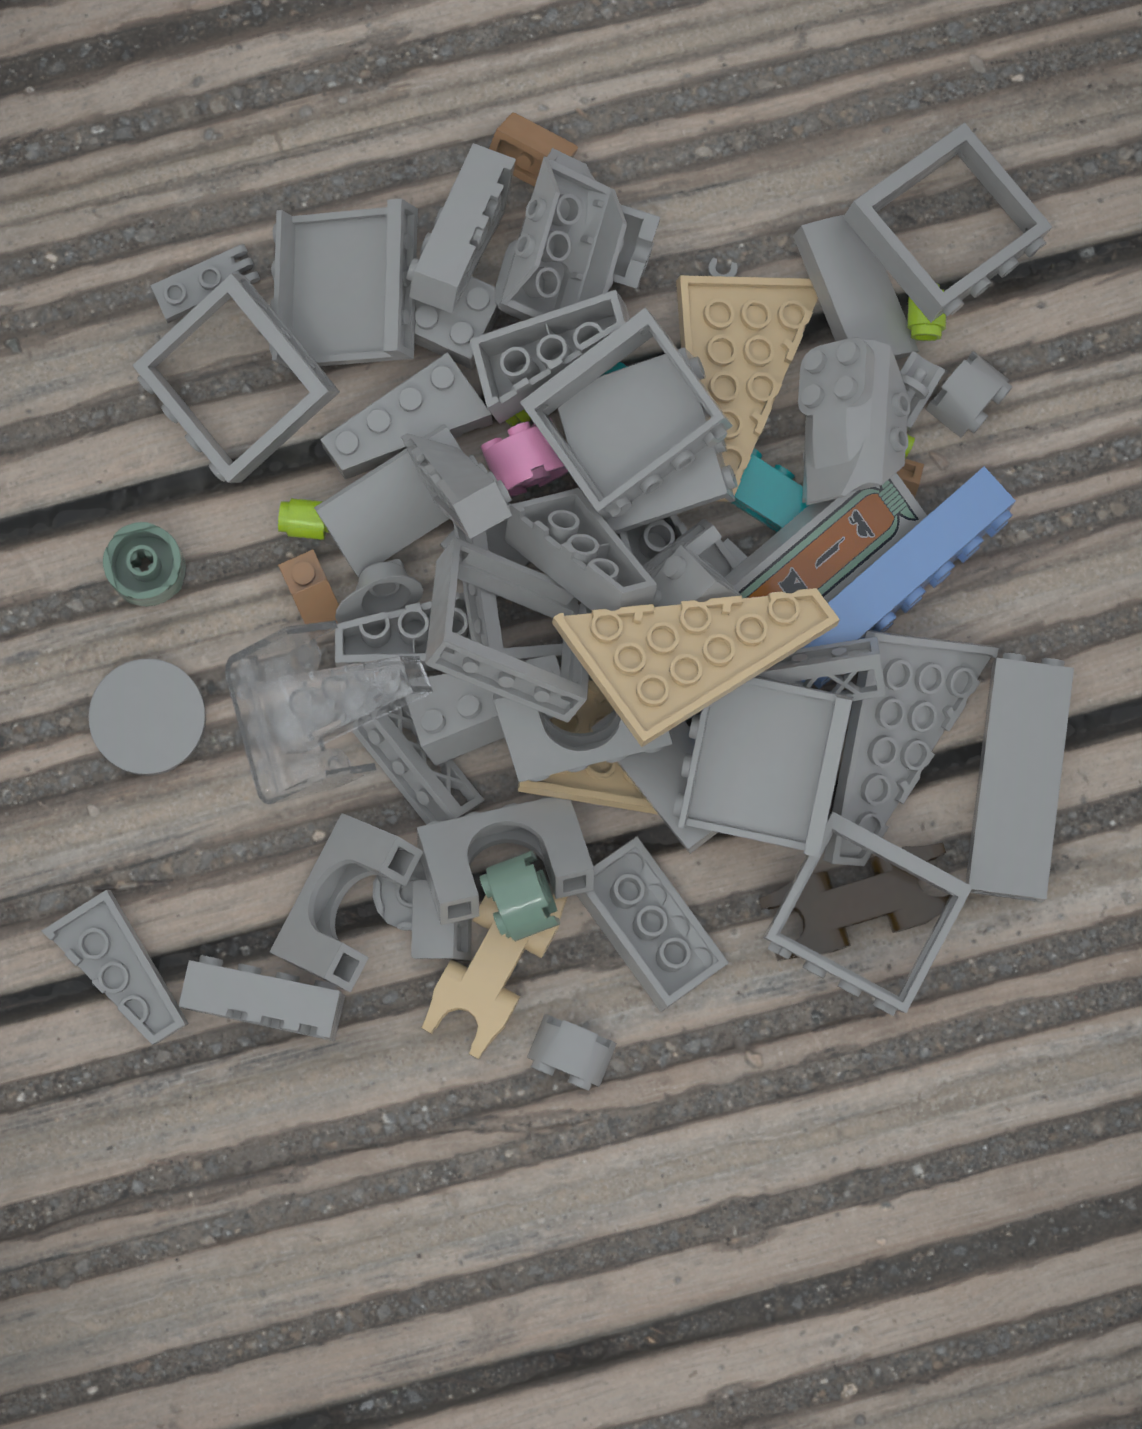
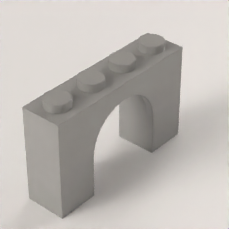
[493,693,673,782]
[417,796,594,925]
[270,813,424,993]

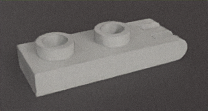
[150,244,260,323]

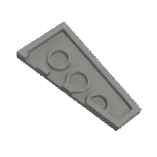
[41,890,189,1045]

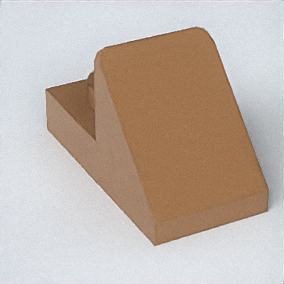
[278,549,339,636]

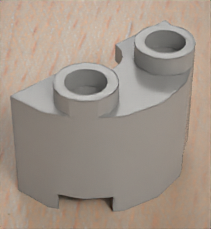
[613,204,660,289]
[926,351,1012,438]
[527,1014,617,1091]

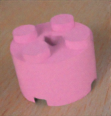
[480,418,568,497]

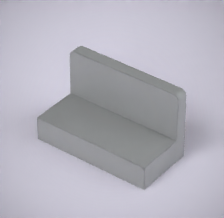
[411,880,472,961]

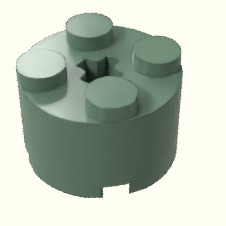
[103,522,186,607]
[480,850,560,942]

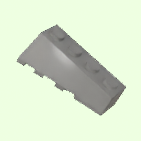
[401,433,512,539]

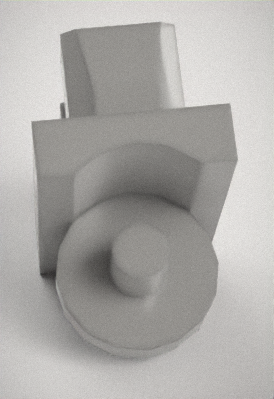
[900,351,946,431]

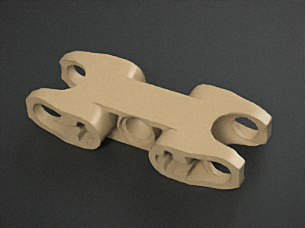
[421,894,568,1059]

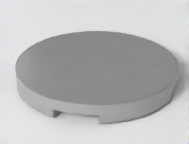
[88,659,206,776]

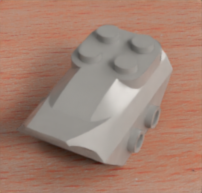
[494,148,627,321]
[798,337,910,505]

